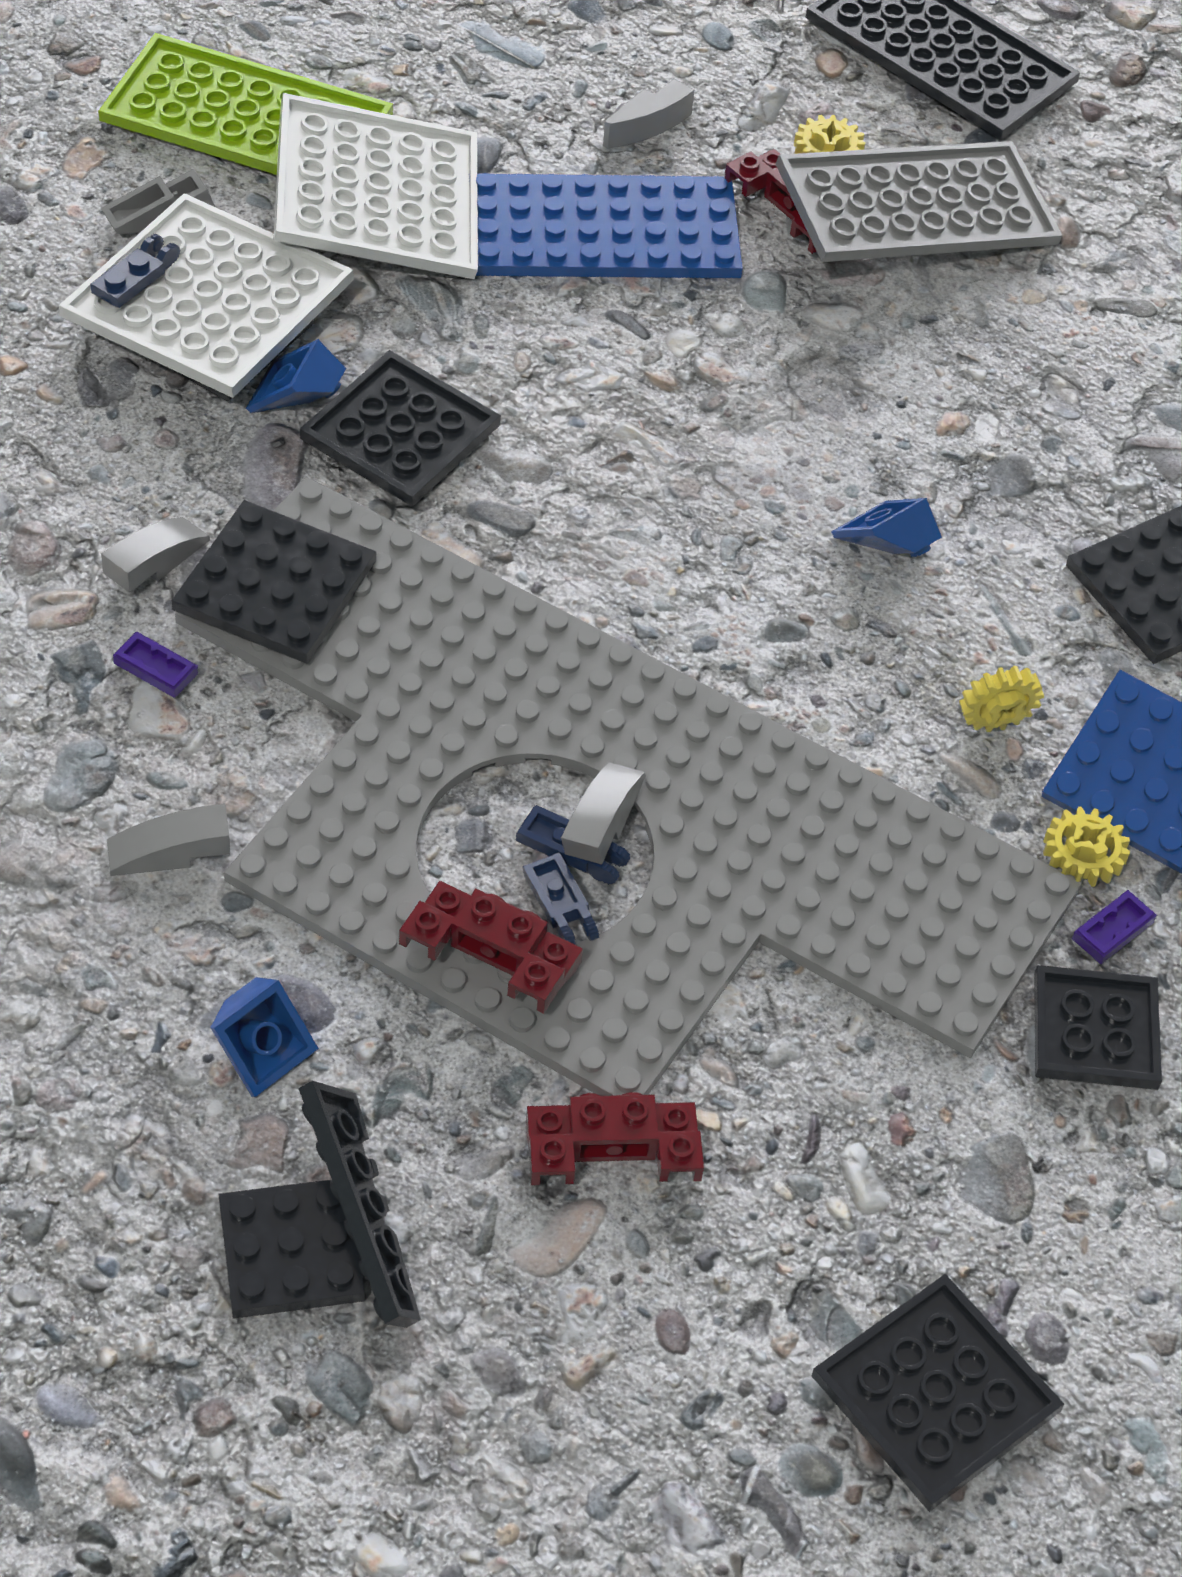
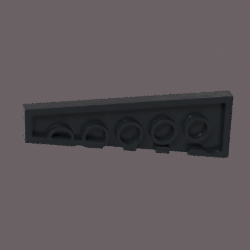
[298,1080,421,1328]

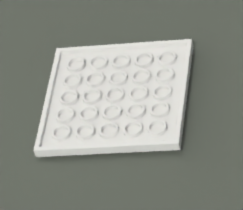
[273,93,478,279]
[59,193,354,398]

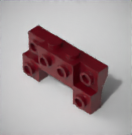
[724,148,817,254]
[399,881,583,1014]
[526,1092,704,1186]

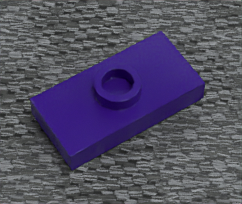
[113,631,198,698]
[1072,890,1157,964]

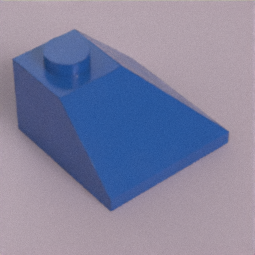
[246,339,346,413]
[831,498,942,557]
[210,977,319,1097]

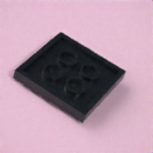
[1034,965,1162,1090]
[219,1179,365,1319]

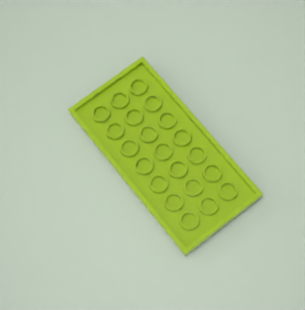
[98,32,393,175]

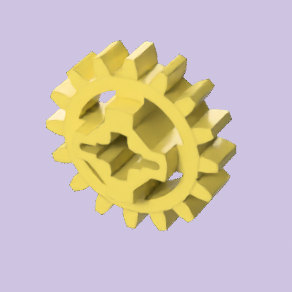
[794,115,865,154]
[959,666,1044,732]
[1043,807,1130,887]

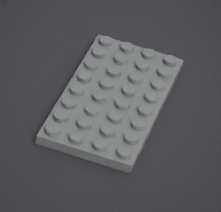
[776,141,1063,262]

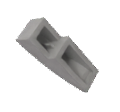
[603,78,695,149]
[101,168,215,234]
[101,517,210,593]
[561,762,646,864]
[107,803,230,876]

